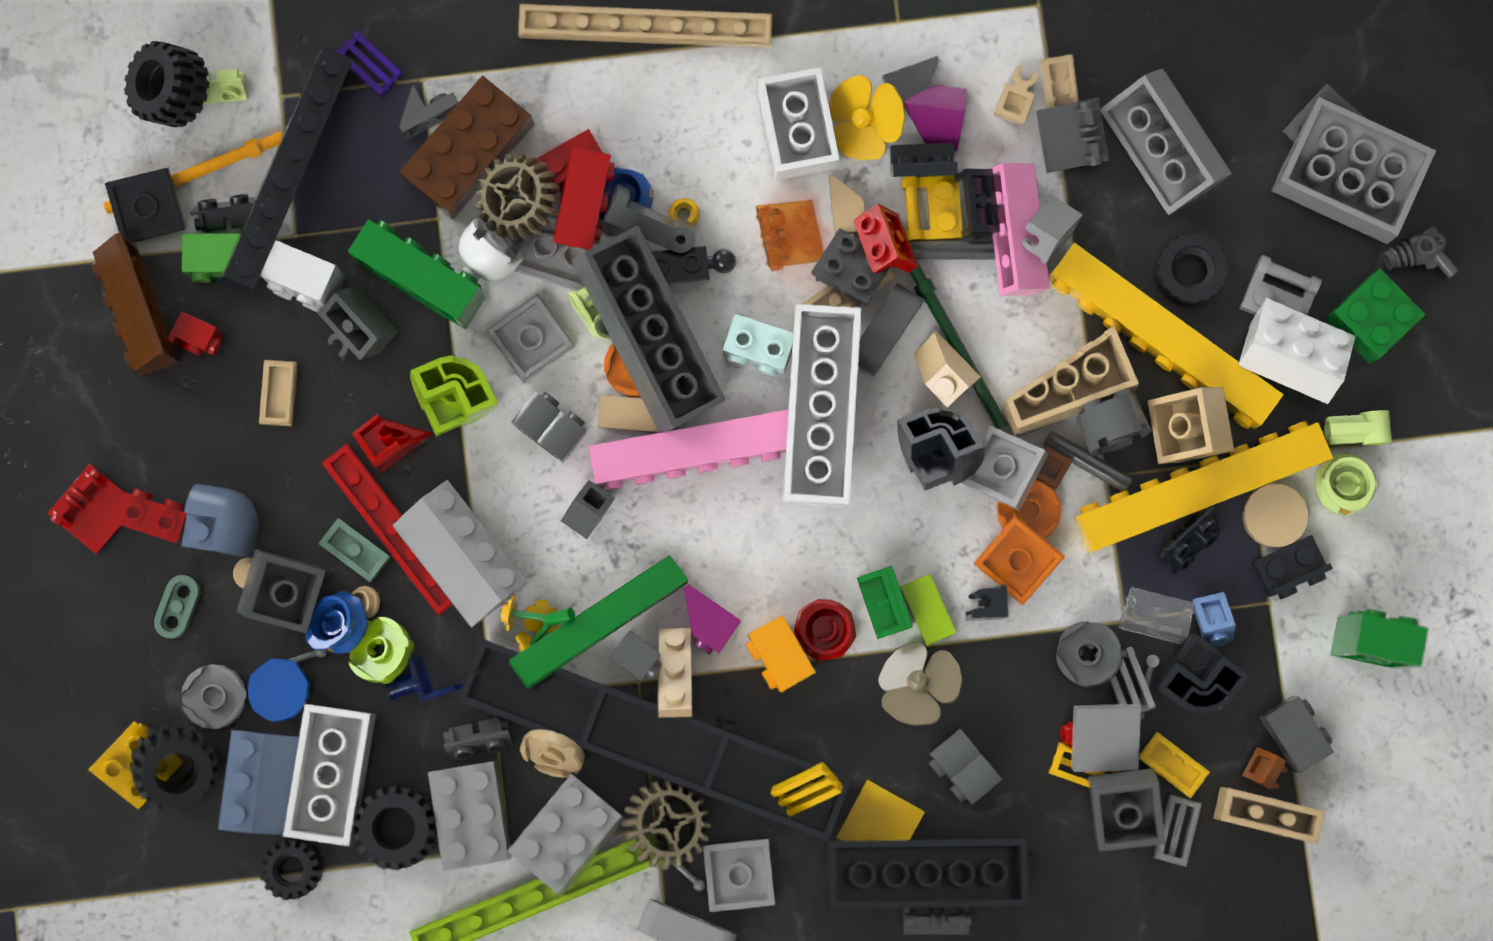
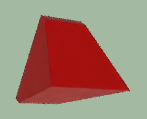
[352,414,433,473]

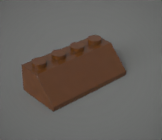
[92,232,179,376]

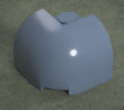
[181,484,259,558]

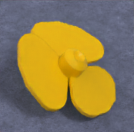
[828,75,905,161]

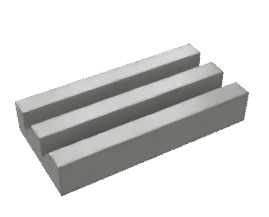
[1109,646,1156,713]
[1153,794,1202,867]

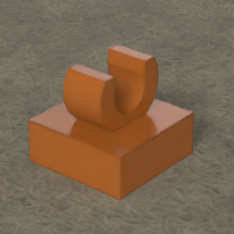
[1242,747,1288,790]

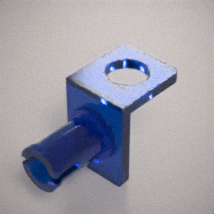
[385,657,463,701]

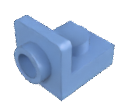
[1192,592,1236,647]

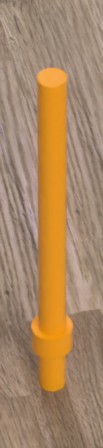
[103,130,283,214]

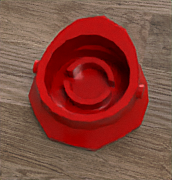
[794,599,856,660]

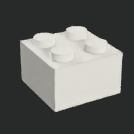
[260,240,346,313]

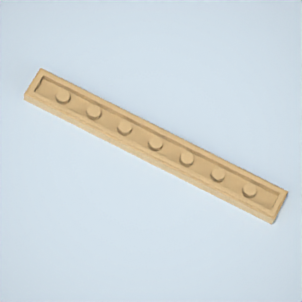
[519,4,772,48]

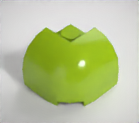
[410,355,498,436]

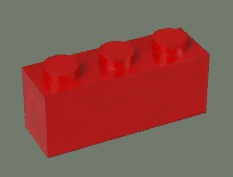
[552,147,615,250]

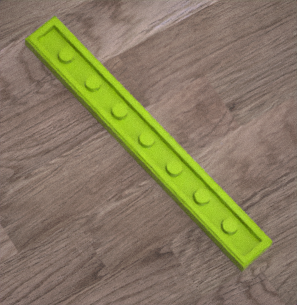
[409,834,661,941]

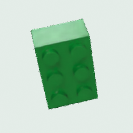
[1330,609,1429,669]

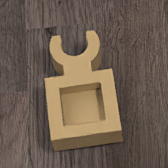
[993,65,1038,126]

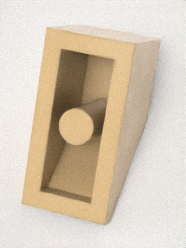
[914,331,981,408]

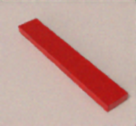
[322,444,453,616]

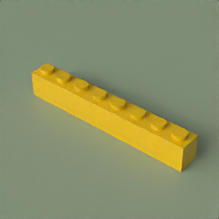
[1049,243,1284,429]
[1074,421,1333,554]

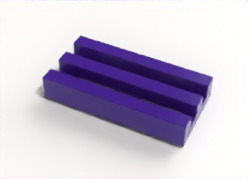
[336,30,403,98]

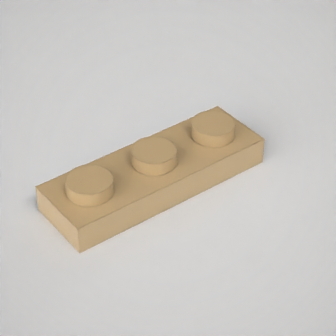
[658,628,692,717]

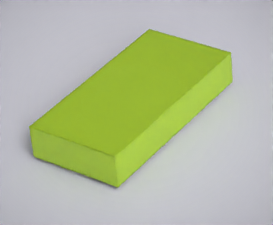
[900,574,956,646]

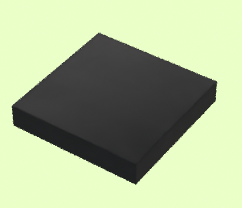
[105,167,186,242]

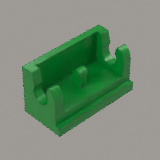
[856,565,913,639]

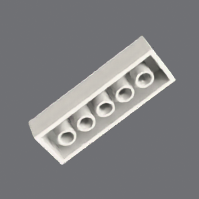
[783,304,861,508]

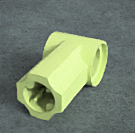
[1324,410,1392,446]

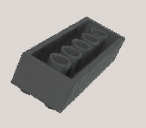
[571,226,726,433]

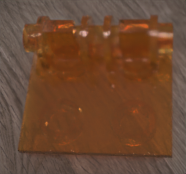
[755,200,824,271]

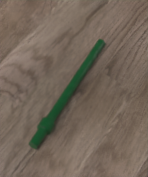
[910,260,1009,430]

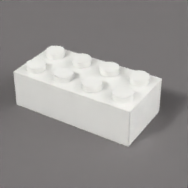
[283,704,376,846]

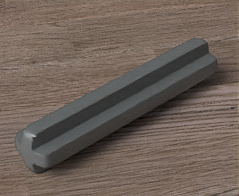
[909,241,996,260]
[1043,431,1132,491]

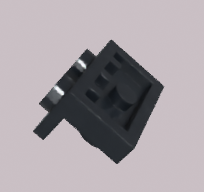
[890,143,958,177]
[1251,535,1333,600]

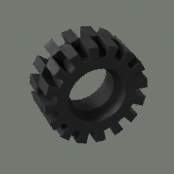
[260,839,323,900]

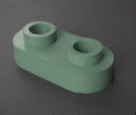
[154,575,201,639]

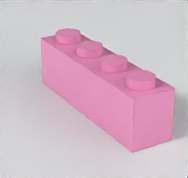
[990,163,1050,296]

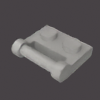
[1239,255,1322,315]

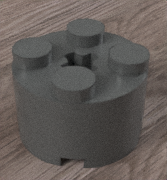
[1076,388,1151,456]

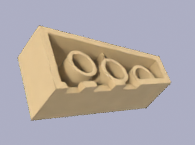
[1003,326,1139,437]

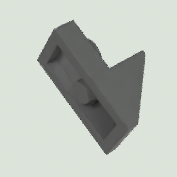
[399,85,459,140]

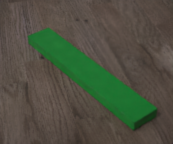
[509,555,688,689]

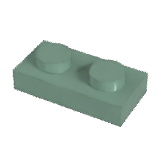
[318,518,391,583]

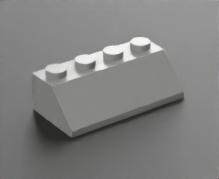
[1101,68,1232,215]
[393,480,527,628]

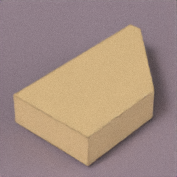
[829,176,865,234]

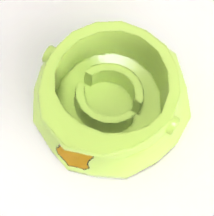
[1314,454,1377,516]

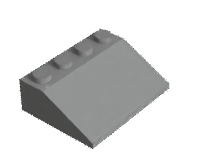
[1271,97,1436,244]

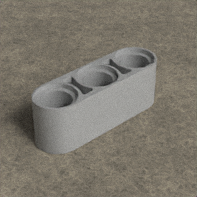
[637,899,738,941]

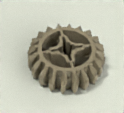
[475,153,561,241]
[622,780,711,870]

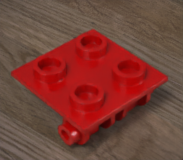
[47,464,124,555]

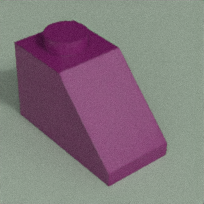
[684,584,741,655]

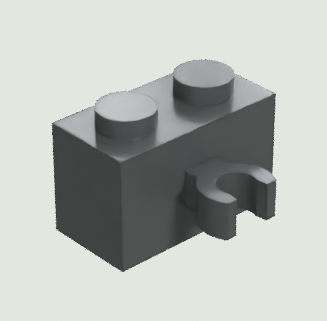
[318,285,399,360]

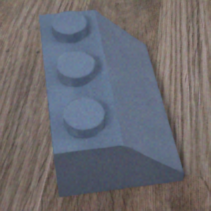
[218,730,299,835]

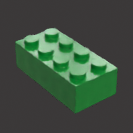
[348,219,485,330]

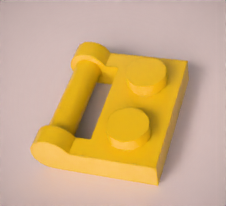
[901,175,963,241]

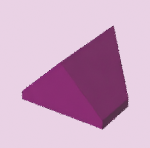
[903,85,966,152]

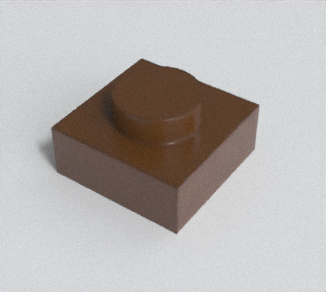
[1036,445,1072,490]

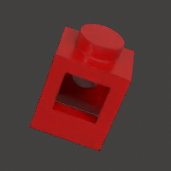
[167,311,223,356]

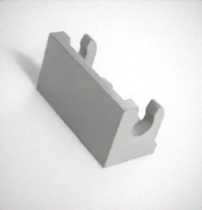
[1022,196,1083,264]

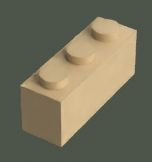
[1213,787,1325,844]

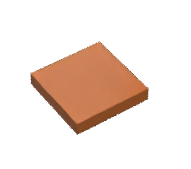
[973,514,1065,605]

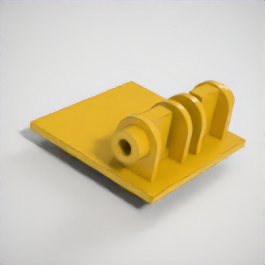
[89,721,184,810]

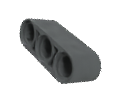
[858,282,924,376]

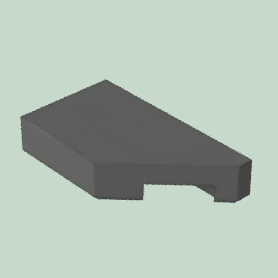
[882,56,939,102]

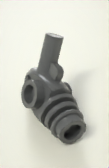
[1383,226,1459,278]

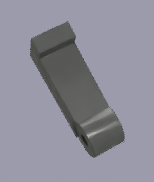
[604,184,695,253]

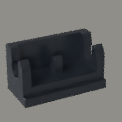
[954,169,1000,240]
[965,584,1008,621]

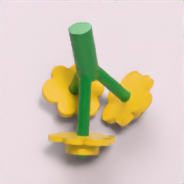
[500,594,575,652]

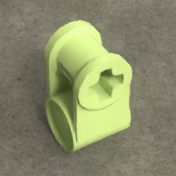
[568,287,611,340]

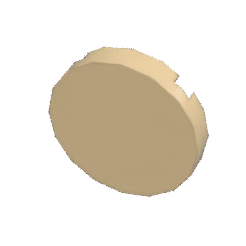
[1242,483,1308,548]
[520,729,585,778]

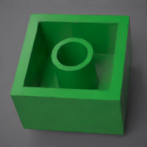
[1325,268,1426,364]

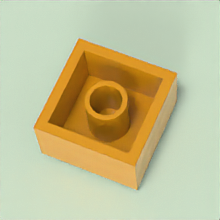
[746,615,815,693]

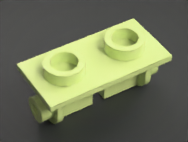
[203,69,248,104]

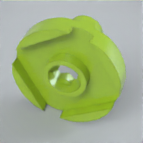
[348,617,414,684]

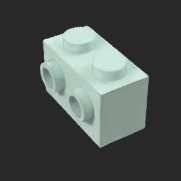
[723,314,793,377]

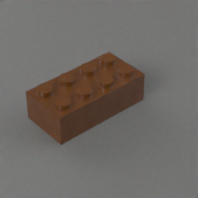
[399,75,535,220]

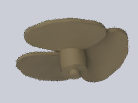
[878,642,963,726]

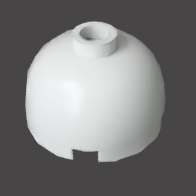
[458,219,524,281]

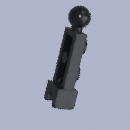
[652,246,736,284]

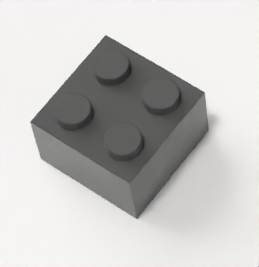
[237,549,325,633]
[1088,768,1165,852]

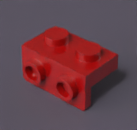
[114,488,187,543]

